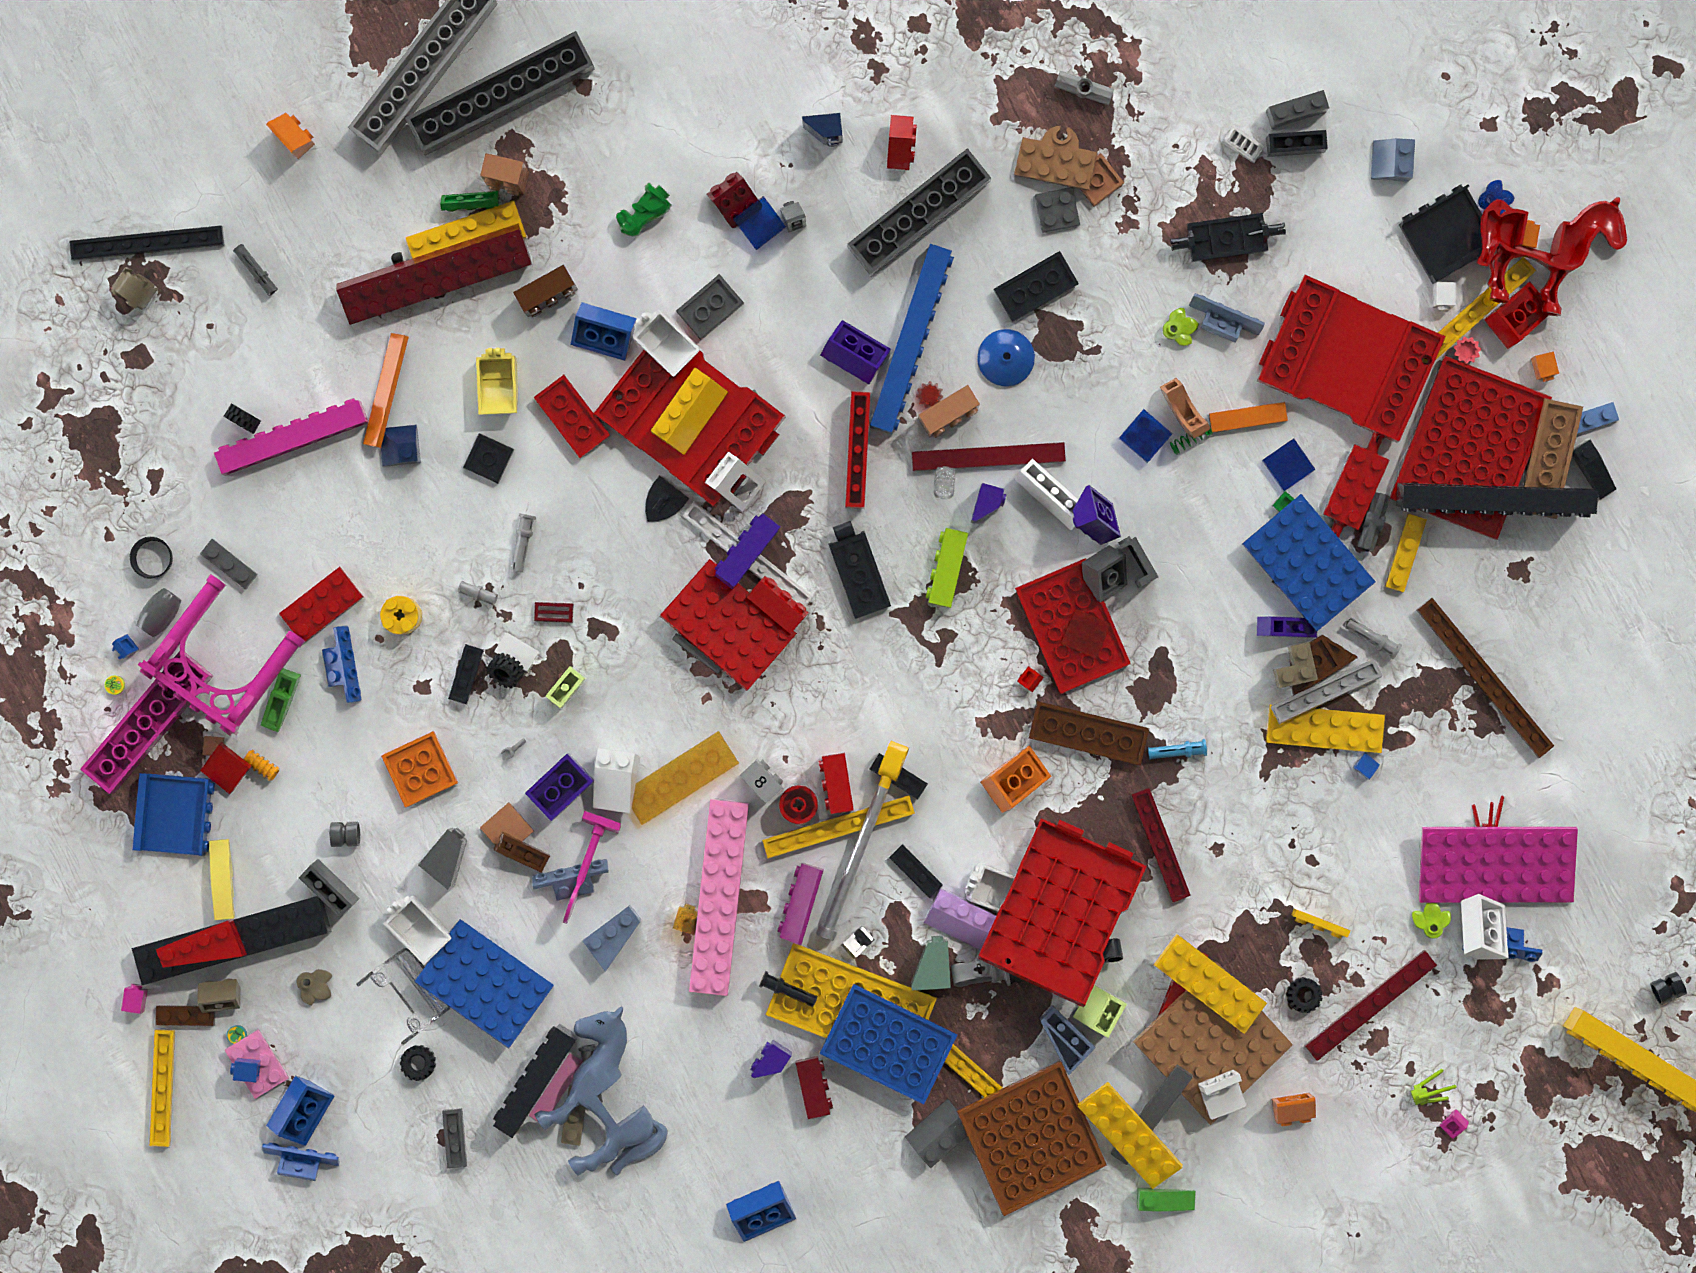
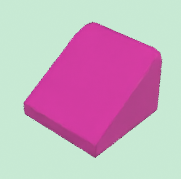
[1439,1109,1469,1139]

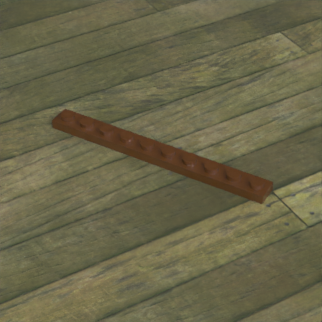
[1417,598,1554,758]

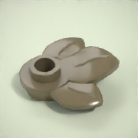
[296,969,332,1006]

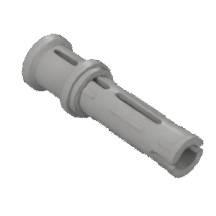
[511,513,536,572]
[1345,617,1402,659]

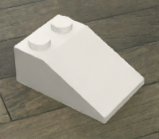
[593,748,640,814]

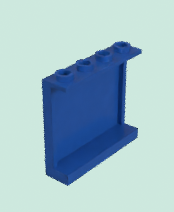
[132,773,215,856]

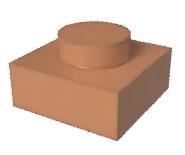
[202,736,225,756]

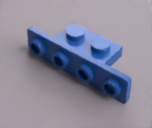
[322,626,362,703]
[1462,927,1542,962]
[262,1142,340,1181]

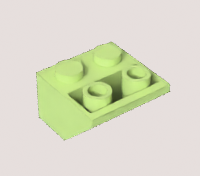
[1073,985,1127,1038]

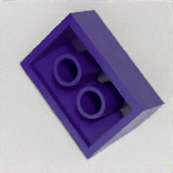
[820,320,891,384]
[1073,485,1121,545]

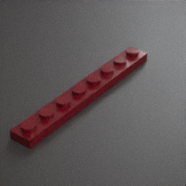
[1304,950,1437,1061]

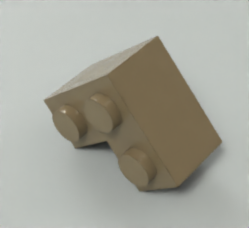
[1273,642,1318,688]

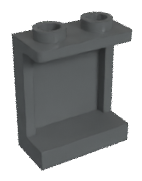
[1116,536,1158,588]

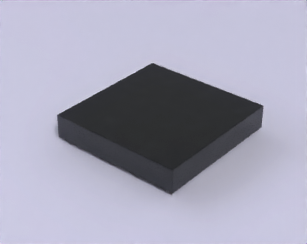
[463,433,515,484]

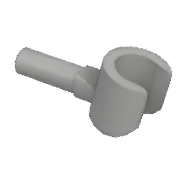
[501,738,527,760]

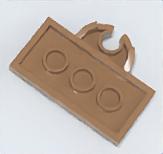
[1014,126,1098,191]

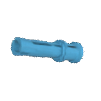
[1148,739,1207,760]

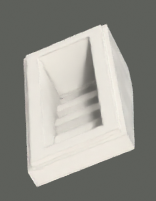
[1222,125,1264,163]

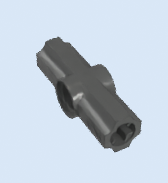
[1357,492,1390,552]

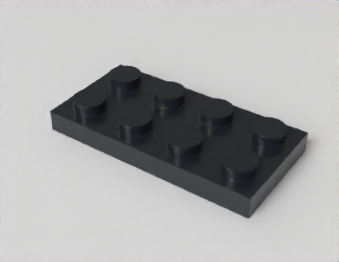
[993,251,1079,323]

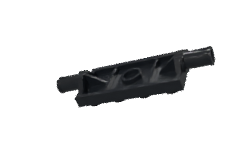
[1170,213,1286,262]

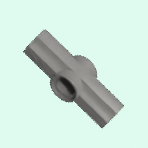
[1054,71,1114,106]

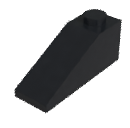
[1572,440,1616,500]

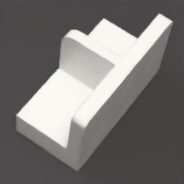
[494,633,539,672]

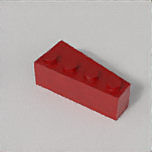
[156,919,247,967]

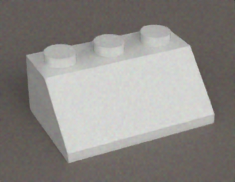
[1461,894,1508,959]

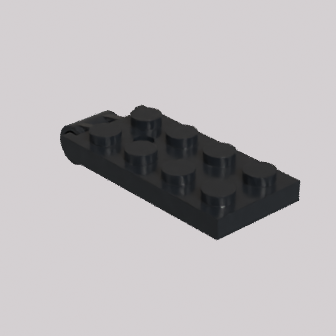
[828,521,891,619]

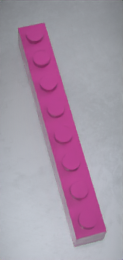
[214,398,368,476]

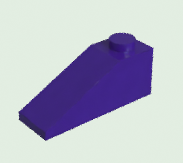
[1257,616,1317,638]

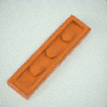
[1209,402,1288,432]

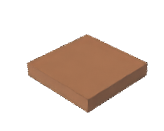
[1080,153,1124,207]
[480,802,534,850]

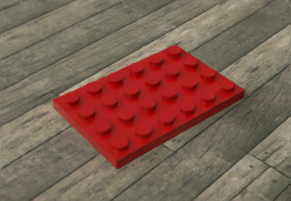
[1015,558,1131,694]
[660,559,797,691]

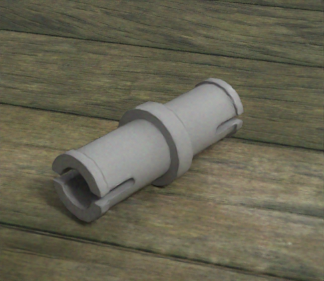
[458,581,498,606]

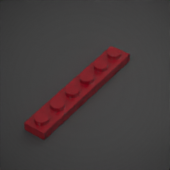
[1131,788,1191,902]

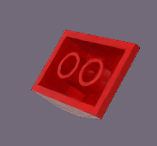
[1484,281,1549,349]

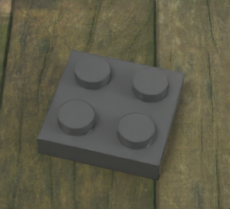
[1035,187,1080,233]

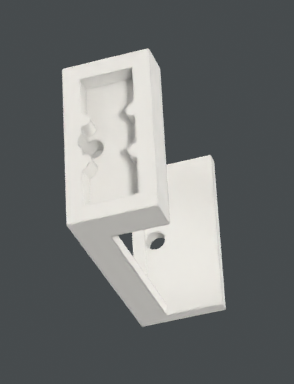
[705,452,766,512]

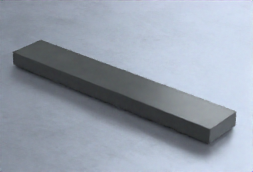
[1111,1064,1193,1165]

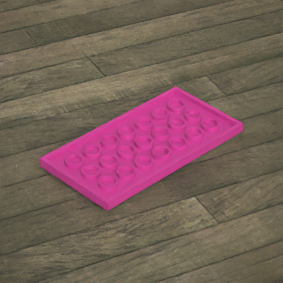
[1419,827,1578,903]

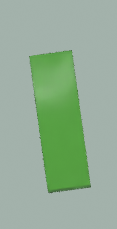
[260,668,301,732]

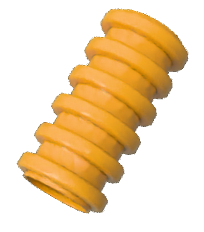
[244,749,279,782]

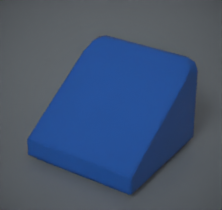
[1353,753,1380,780]

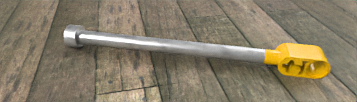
[816,740,909,941]

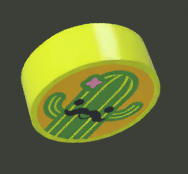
[105,675,125,695]

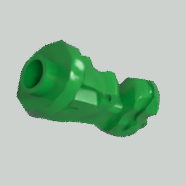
[616,183,672,237]

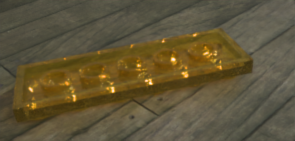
[631,731,739,825]

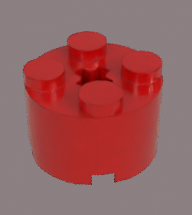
[779,785,818,824]

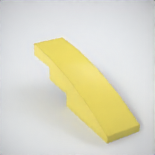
[209,839,235,920]

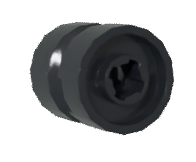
[1650,972,1687,1005]

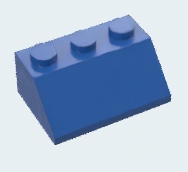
[570,302,637,361]
[266,1075,335,1146]
[726,1181,796,1242]

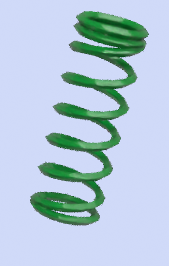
[1170,429,1213,455]

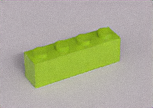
[926,528,968,608]

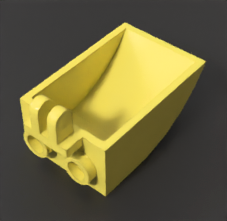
[476,347,518,415]

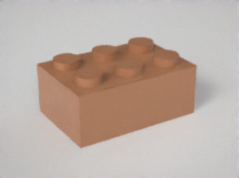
[480,153,529,196]
[918,385,980,438]

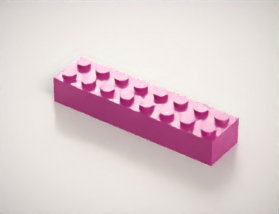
[80,651,213,794]

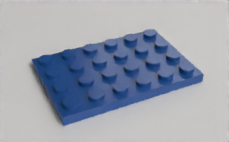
[1242,494,1376,632]
[414,919,554,1049]
[820,983,958,1104]

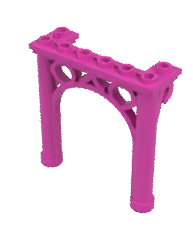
[138,574,305,736]

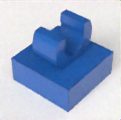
[112,634,139,659]

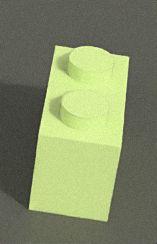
[546,666,586,708]

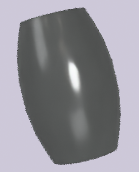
[136,588,182,637]

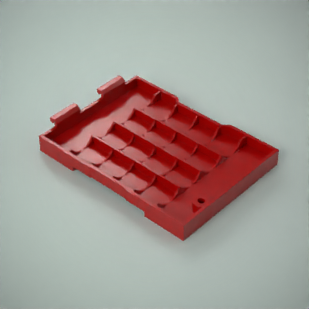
[1257,275,1446,443]
[594,349,786,508]
[977,818,1147,1008]

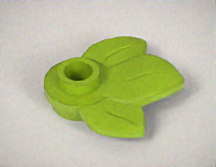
[1162,308,1199,346]
[1412,903,1451,939]

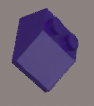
[971,483,1007,523]

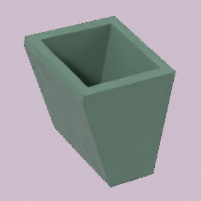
[911,936,951,990]

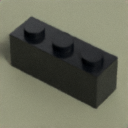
[1266,130,1328,157]

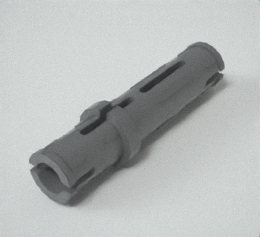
[233,244,278,296]

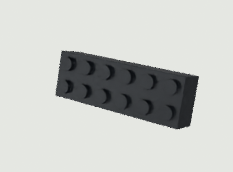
[493,1024,578,1138]

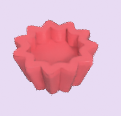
[1454,336,1481,364]

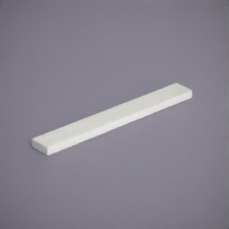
[683,501,813,607]

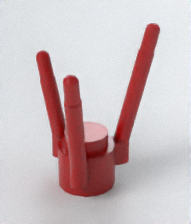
[1472,795,1504,827]

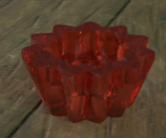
[916,381,943,408]

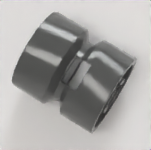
[329,821,360,847]

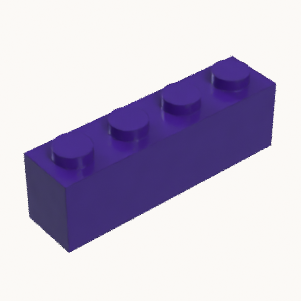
[715,513,780,589]

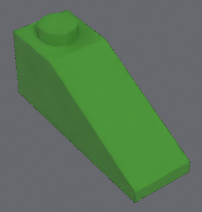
[1137,1188,1196,1211]

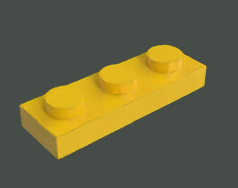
[1291,908,1351,939]

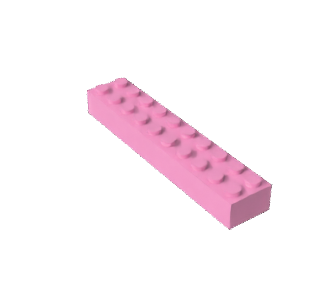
[689,799,749,996]

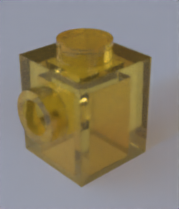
[673,903,698,934]

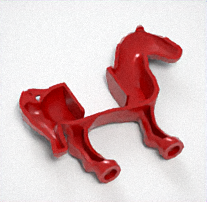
[1477,197,1627,317]

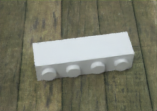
[1014,459,1078,530]

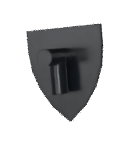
[645,475,690,522]

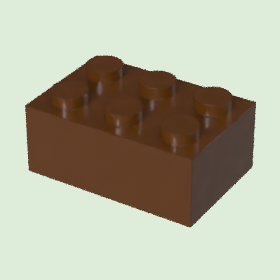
[513,264,578,318]

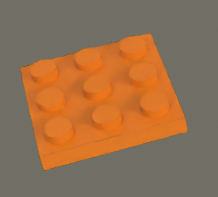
[381,731,458,808]

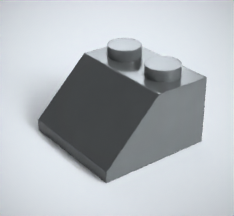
[1082,545,1127,602]

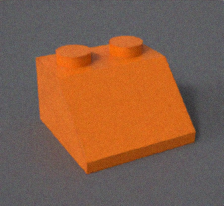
[266,113,315,159]
[1272,1093,1316,1126]

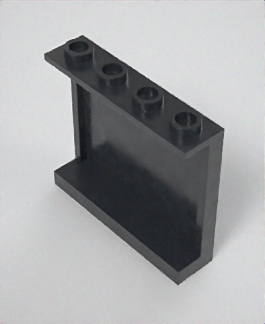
[1399,184,1482,284]

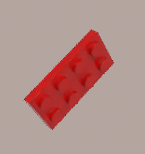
[534,374,611,459]
[279,566,364,643]

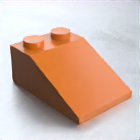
[980,745,1052,813]

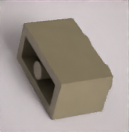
[197,978,241,1013]

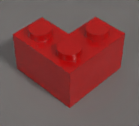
[887,115,917,170]

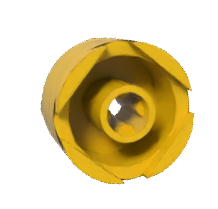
[380,596,422,635]

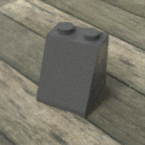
[418,828,467,890]

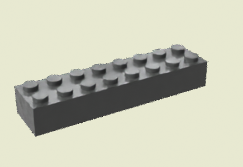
[847,148,991,277]

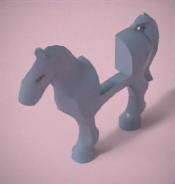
[535,1006,668,1176]

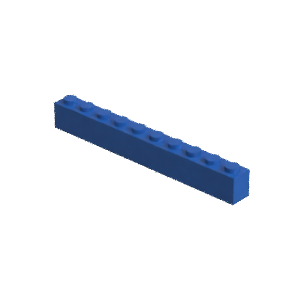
[870,244,954,434]

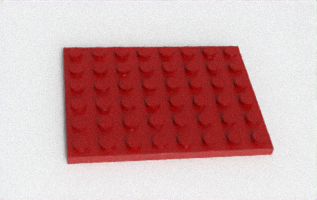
[1390,356,1552,540]

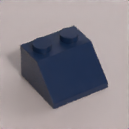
[802,113,843,147]

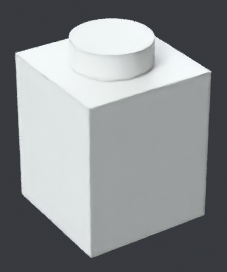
[1433,282,1456,311]

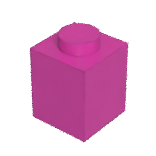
[121,984,148,1014]

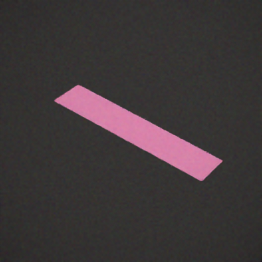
[529,1053,583,1121]

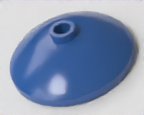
[977,329,1035,387]

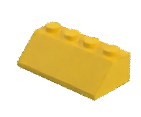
[651,368,728,455]

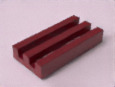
[534,602,574,623]

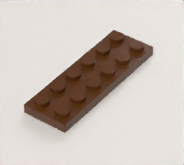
[1028,701,1150,766]

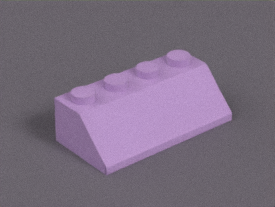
[924,888,997,950]

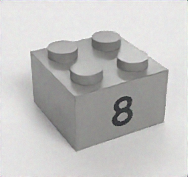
[739,759,783,803]

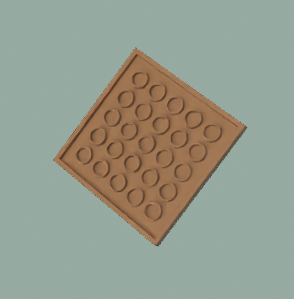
[1133,961,1293,1125]

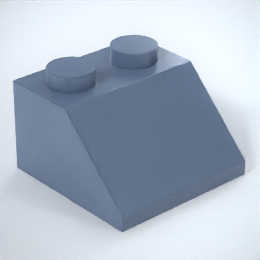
[1371,138,1415,181]

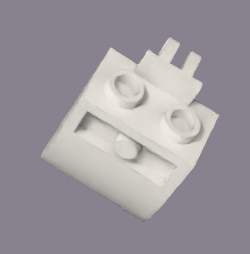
[633,310,701,377]
[965,862,1016,911]
[384,895,451,965]

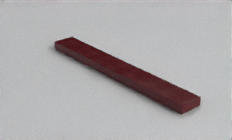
[912,442,1066,471]

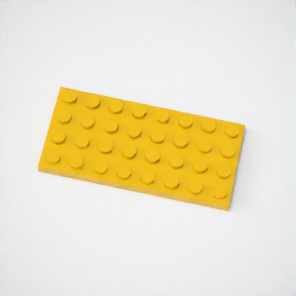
[766,943,937,1038]

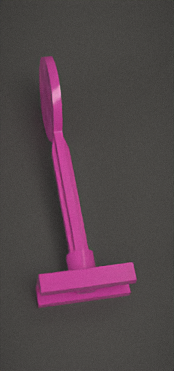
[563,811,621,924]

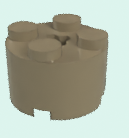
[111,267,158,310]

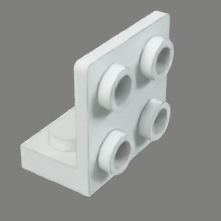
[1198,1070,1246,1120]

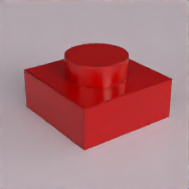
[1017,666,1044,692]

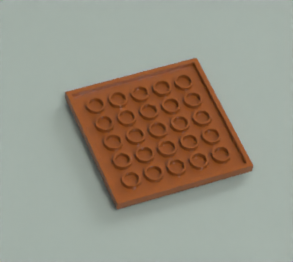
[956,1061,1107,1216]

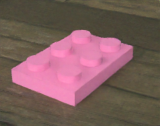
[225,1029,289,1099]

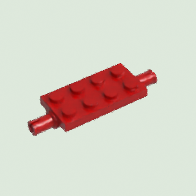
[1322,433,1390,538]

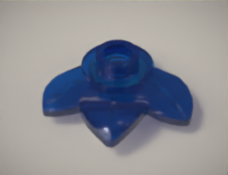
[1478,180,1515,214]

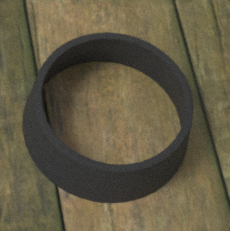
[130,537,173,579]

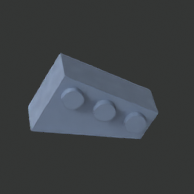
[583,905,641,972]
[1039,1005,1096,1075]

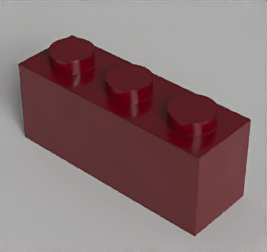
[795,1056,833,1119]

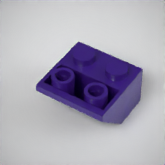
[750,1040,792,1078]

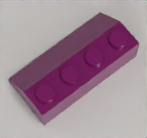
[777,863,824,945]

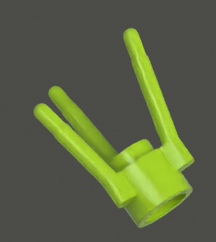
[1410,1069,1457,1105]

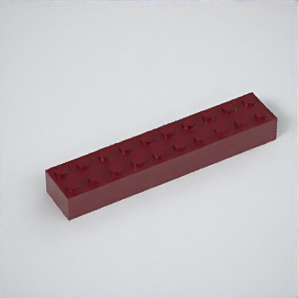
[336,223,532,325]

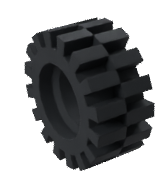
[223,403,261,434]
[487,653,524,689]
[1286,977,1323,1013]
[400,1045,436,1081]

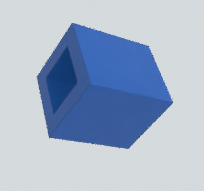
[230,1058,261,1083]

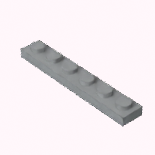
[1271,659,1383,724]

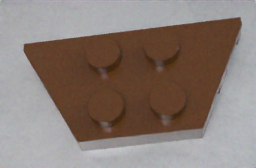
[1289,634,1358,696]

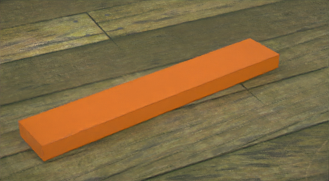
[363,333,409,448]

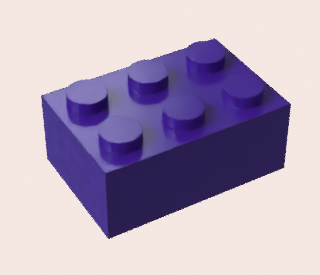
[525,753,594,821]

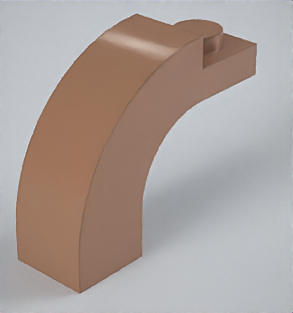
[1160,378,1211,438]

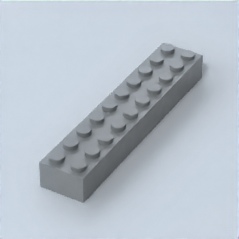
[348,0,498,155]

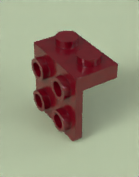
[706,172,762,228]

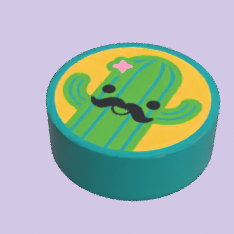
[227,1025,247,1044]

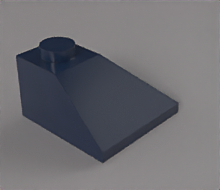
[381,424,421,467]

